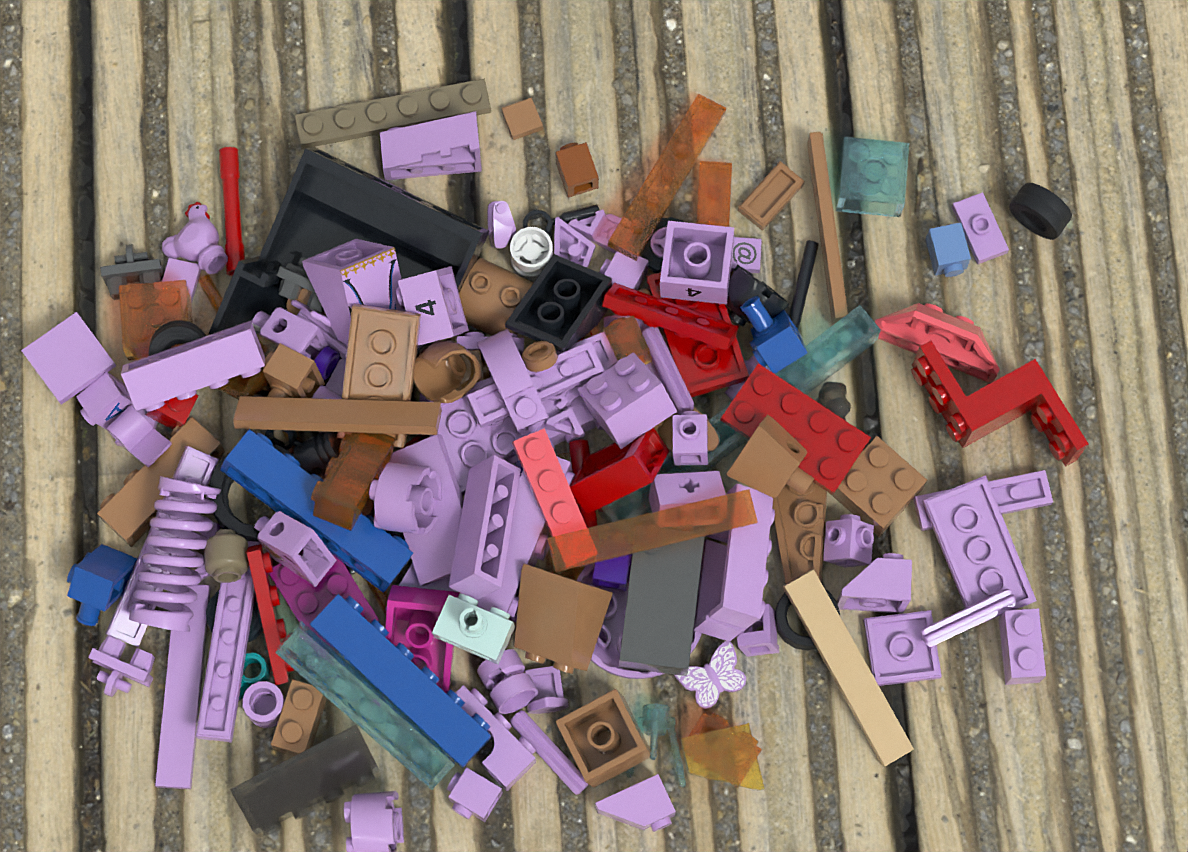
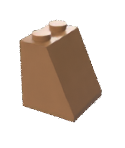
[514,564,613,674]

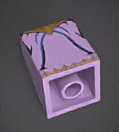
[302,239,406,343]

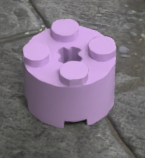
[369,462,442,535]
[344,791,404,852]

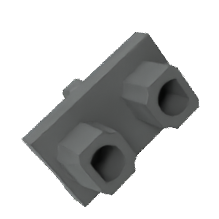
[100,244,165,300]
[277,253,324,313]

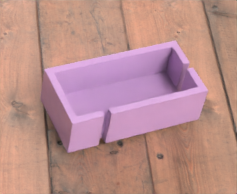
[693,484,775,642]

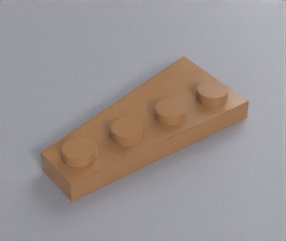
[772,482,827,584]

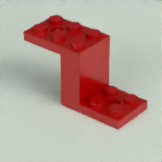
[911,340,1089,467]

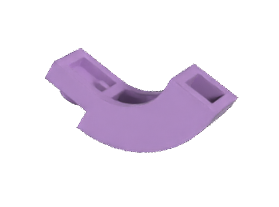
[477,329,549,432]

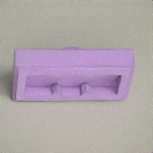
[952,192,1009,264]

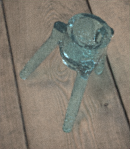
[626,704,686,787]

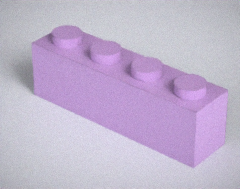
[121,321,265,411]
[449,455,521,600]

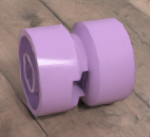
[477,649,538,714]

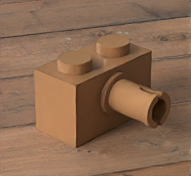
[262,343,325,398]

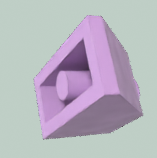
[595,774,676,832]

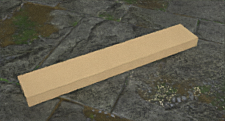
[782,569,914,766]

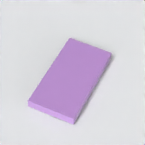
[379,434,464,586]
[922,475,1037,625]

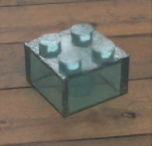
[836,137,909,217]

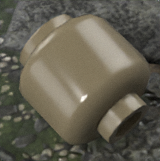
[204,529,249,583]

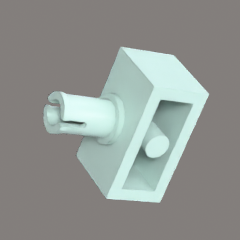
[432,593,515,665]

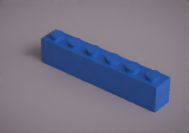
[220,429,414,593]
[310,594,491,768]

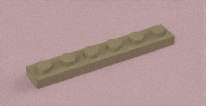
[295,78,491,149]

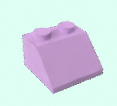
[837,553,912,613]

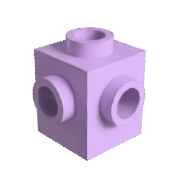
[823,514,874,568]

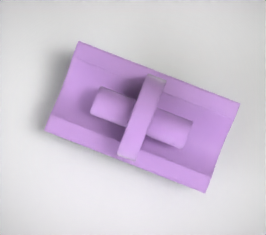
[88,635,155,697]

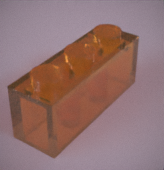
[311,432,395,531]

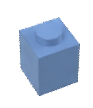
[925,222,971,277]

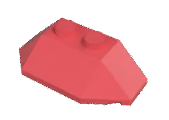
[870,303,1000,383]

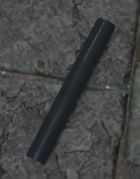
[789,240,819,331]

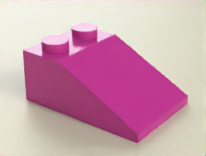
[380,585,460,695]

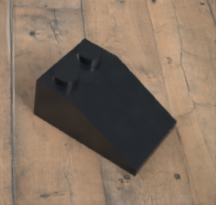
[505,254,612,352]

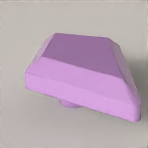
[554,217,596,268]

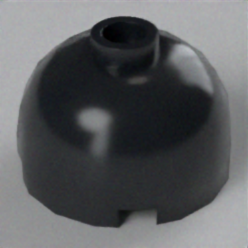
[726,264,789,327]

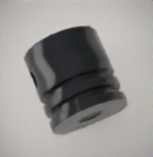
[294,431,350,478]

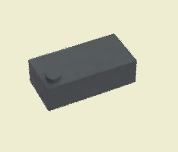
[619,526,705,676]

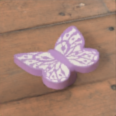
[674,641,746,709]

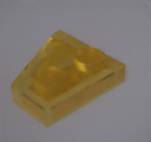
[681,723,765,791]

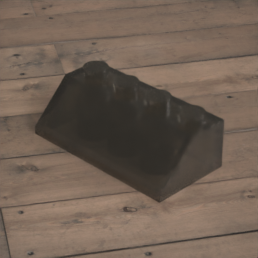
[230,724,380,836]

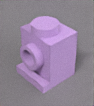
[737,603,780,657]

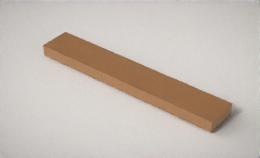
[807,131,848,328]
[233,396,442,435]

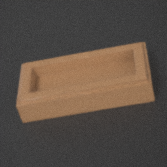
[738,161,805,231]

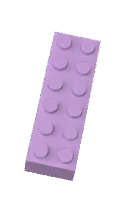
[477,457,575,650]

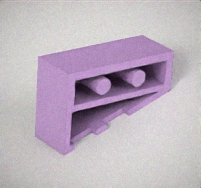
[380,112,482,180]

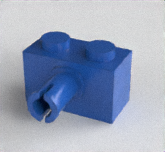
[740,296,808,374]
[67,544,138,626]

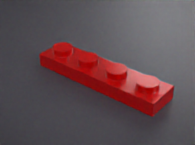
[602,283,739,350]
[247,544,295,685]

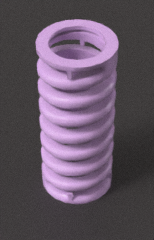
[129,476,221,632]

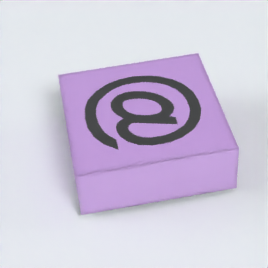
[731,237,761,273]

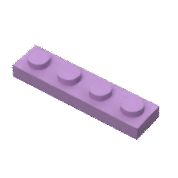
[467,341,604,428]
[913,470,1053,531]

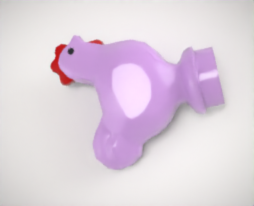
[162,202,228,274]

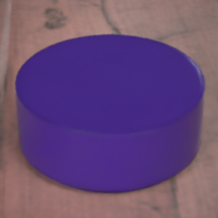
[315,346,340,380]

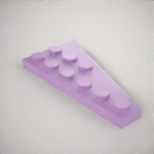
[429,332,617,495]

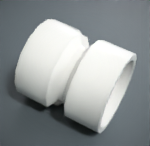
[510,227,553,282]

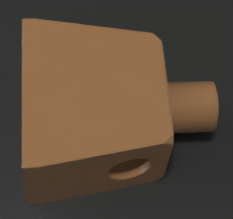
[726,415,815,498]

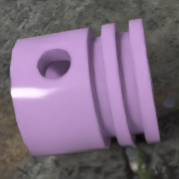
[243,681,285,728]

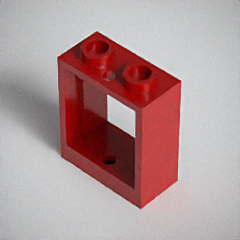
[569,427,669,514]

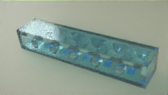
[275,621,455,790]

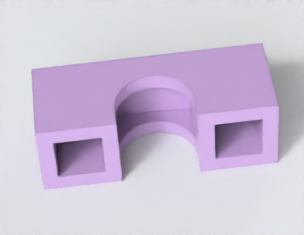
[456,685,536,791]

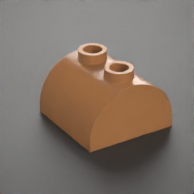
[459,258,534,336]

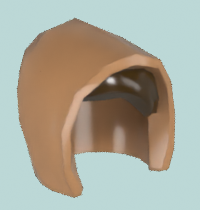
[413,341,481,403]

